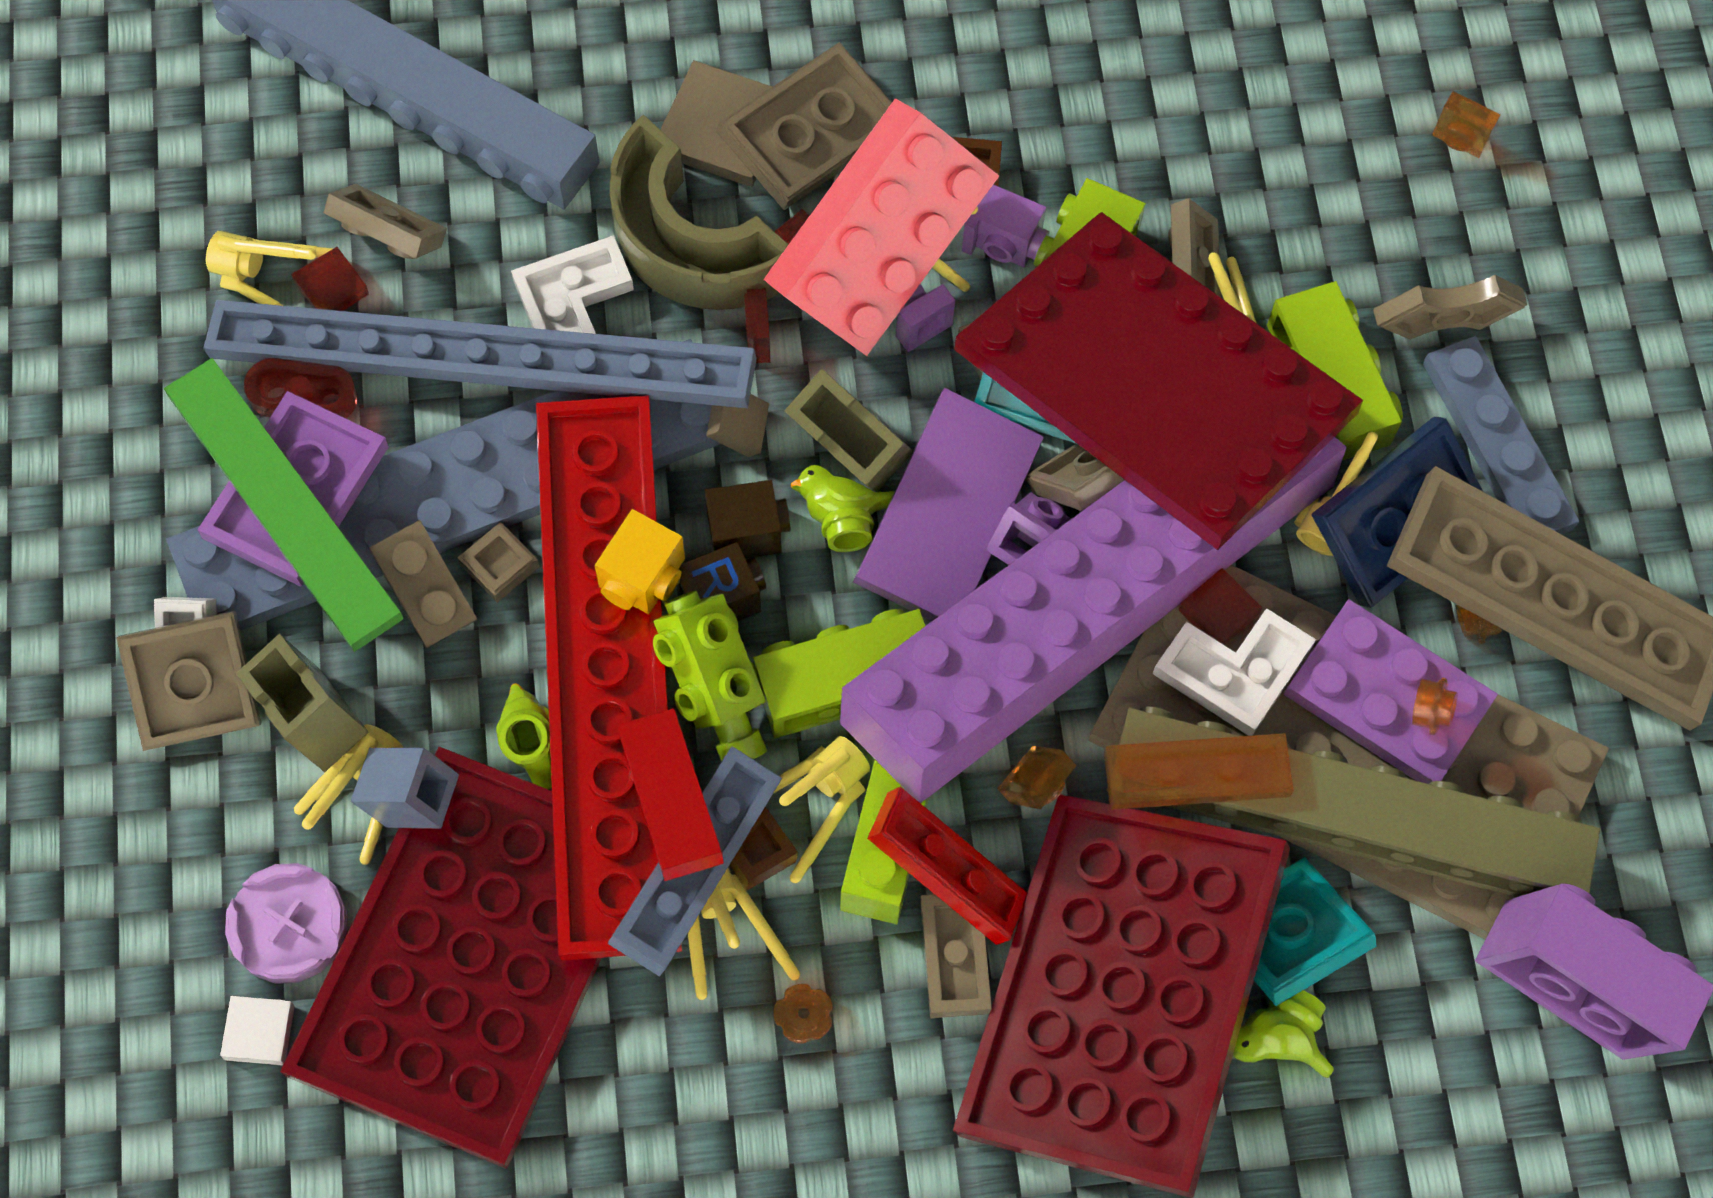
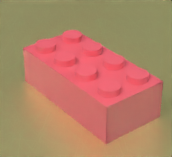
[763,99,999,356]

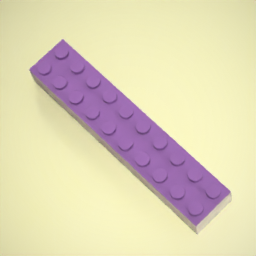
[840,437,1346,803]

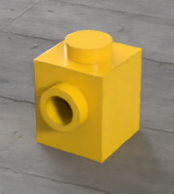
[595,509,685,615]

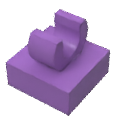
[896,284,955,352]

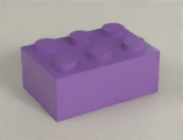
[1475,884,1713,1060]

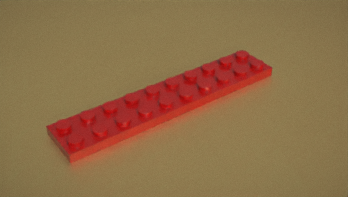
[536,395,683,961]

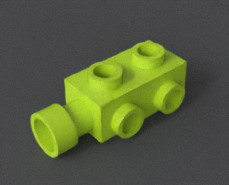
[653,590,767,762]

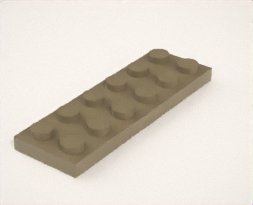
[1387,466,1713,731]

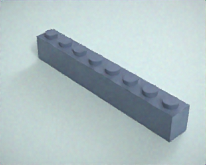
[212,0,600,210]

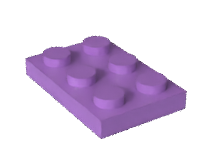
[198,391,389,587]
[1284,599,1498,784]

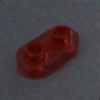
[244,358,358,419]

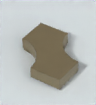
[1373,275,1528,340]

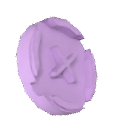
[225,863,348,984]

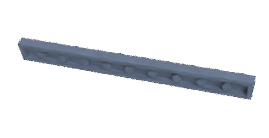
[203,300,757,409]

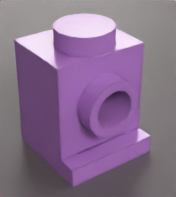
[962,184,1050,268]
[985,492,1071,565]

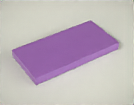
[853,388,1044,621]

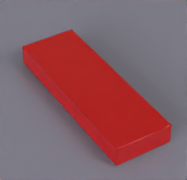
[617,708,724,881]
[867,786,1027,945]

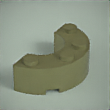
[609,115,788,310]

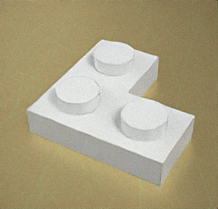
[511,235,634,334]
[1153,608,1316,737]

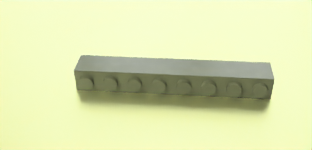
[1107,706,1600,897]

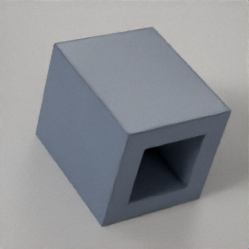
[350,748,459,829]

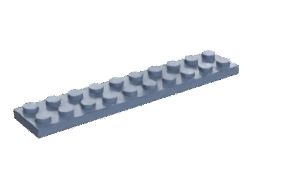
[166,339,721,631]

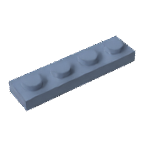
[1423,336,1579,534]
[607,746,782,977]

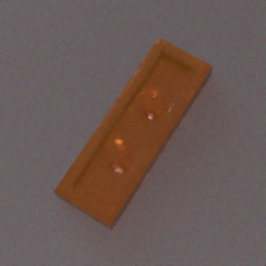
[1104,733,1294,810]

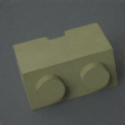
[784,369,913,492]
[236,633,368,772]

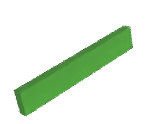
[164,358,403,652]

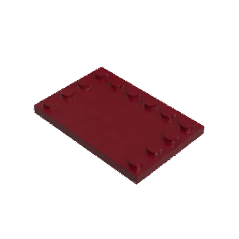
[954,212,1363,550]
[280,746,602,1169]
[953,794,1290,1198]

